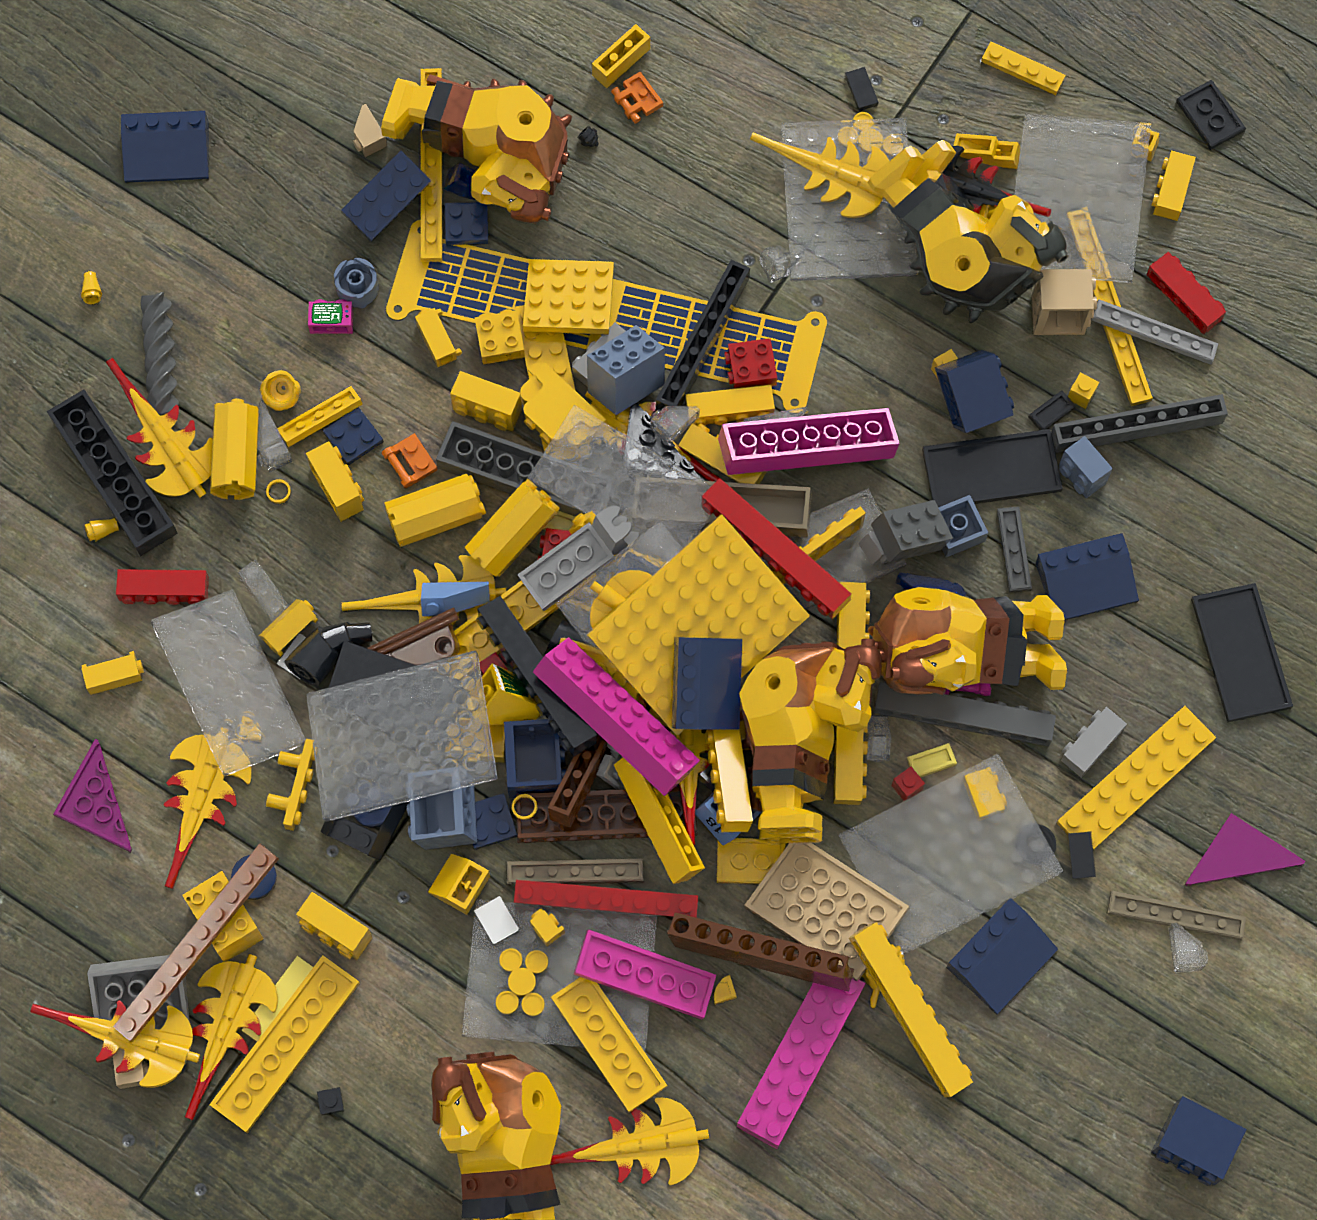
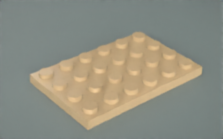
[744,843,909,981]

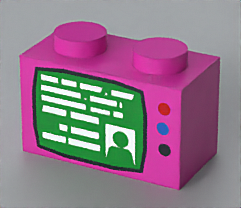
[308,299,354,334]

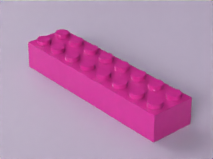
[718,408,900,475]
[533,637,700,796]
[736,978,866,1149]

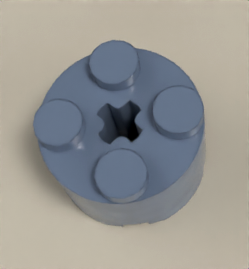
[334,258,379,309]

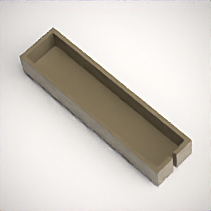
[632,477,812,537]

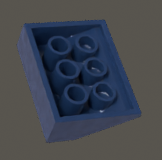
[121,111,209,183]
[1035,533,1139,620]
[672,637,742,729]
[946,898,1058,1015]

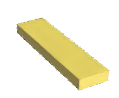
[242,956,313,1042]

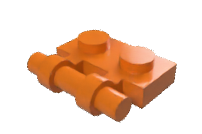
[611,72,663,124]

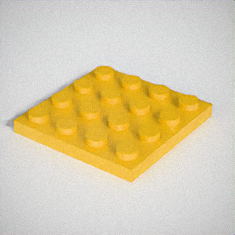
[523,259,614,334]

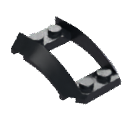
[320,755,412,860]

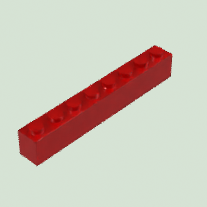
[701,478,852,619]
[514,880,698,918]

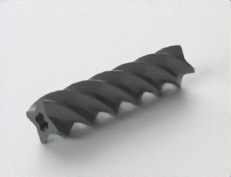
[141,292,179,420]

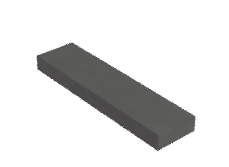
[997,507,1032,593]

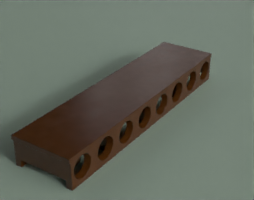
[516,787,698,843]
[667,912,854,992]

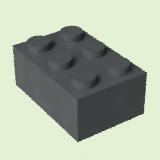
[871,500,953,563]

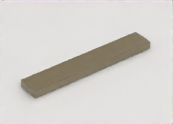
[507,859,643,885]
[1107,891,1246,940]

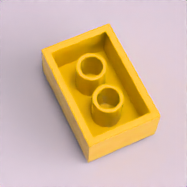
[450,371,522,431]
[306,441,365,522]
[296,892,373,960]

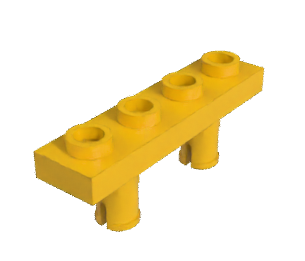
[266,739,319,831]

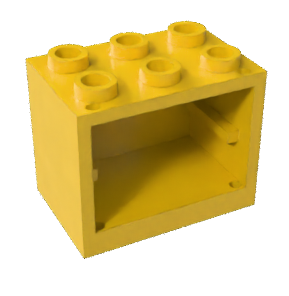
[182,871,264,962]

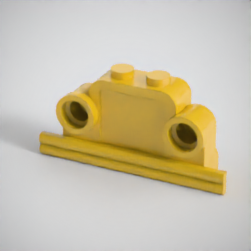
[520,361,617,453]

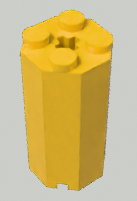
[210,398,259,500]
[384,474,486,547]
[465,479,560,577]

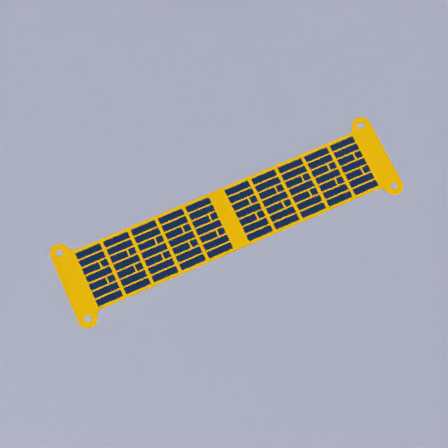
[386,220,827,414]

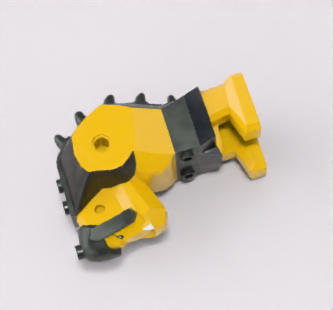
[868,140,1069,323]

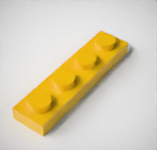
[981,42,1066,95]
[277,386,363,447]

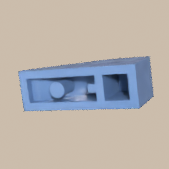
[421,582,490,616]

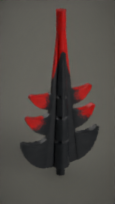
[942,146,1051,217]

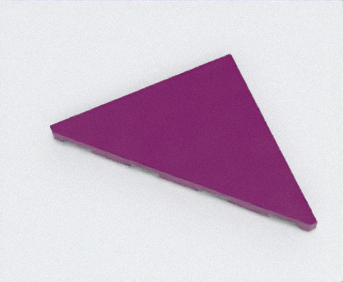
[53,739,132,853]
[1185,813,1305,886]

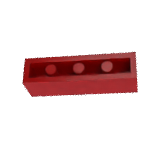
[1146,252,1226,335]
[116,569,209,605]

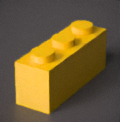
[592,24,651,88]
[1151,150,1196,221]

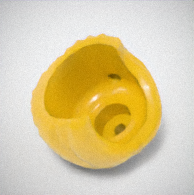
[260,370,301,411]

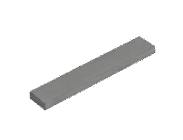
[1091,299,1218,365]

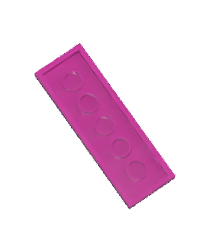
[574,929,716,1020]

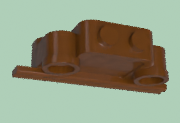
[368,607,460,675]

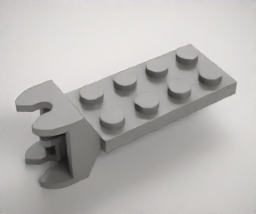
[518,506,639,611]

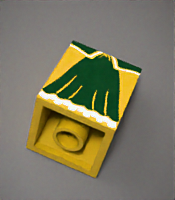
[468,664,541,724]

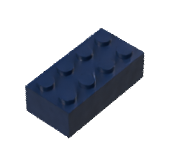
[341,151,431,242]

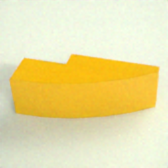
[953,133,1022,169]

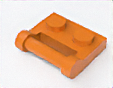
[381,433,438,488]

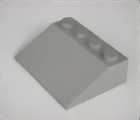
[87,955,190,1039]

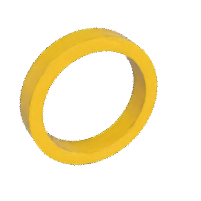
[266,479,291,504]
[512,794,537,820]

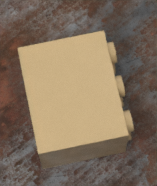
[1031,269,1097,335]

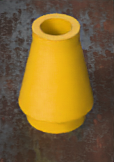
[81,271,102,304]
[84,518,119,542]

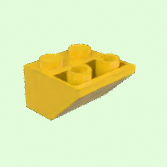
[428,854,490,915]

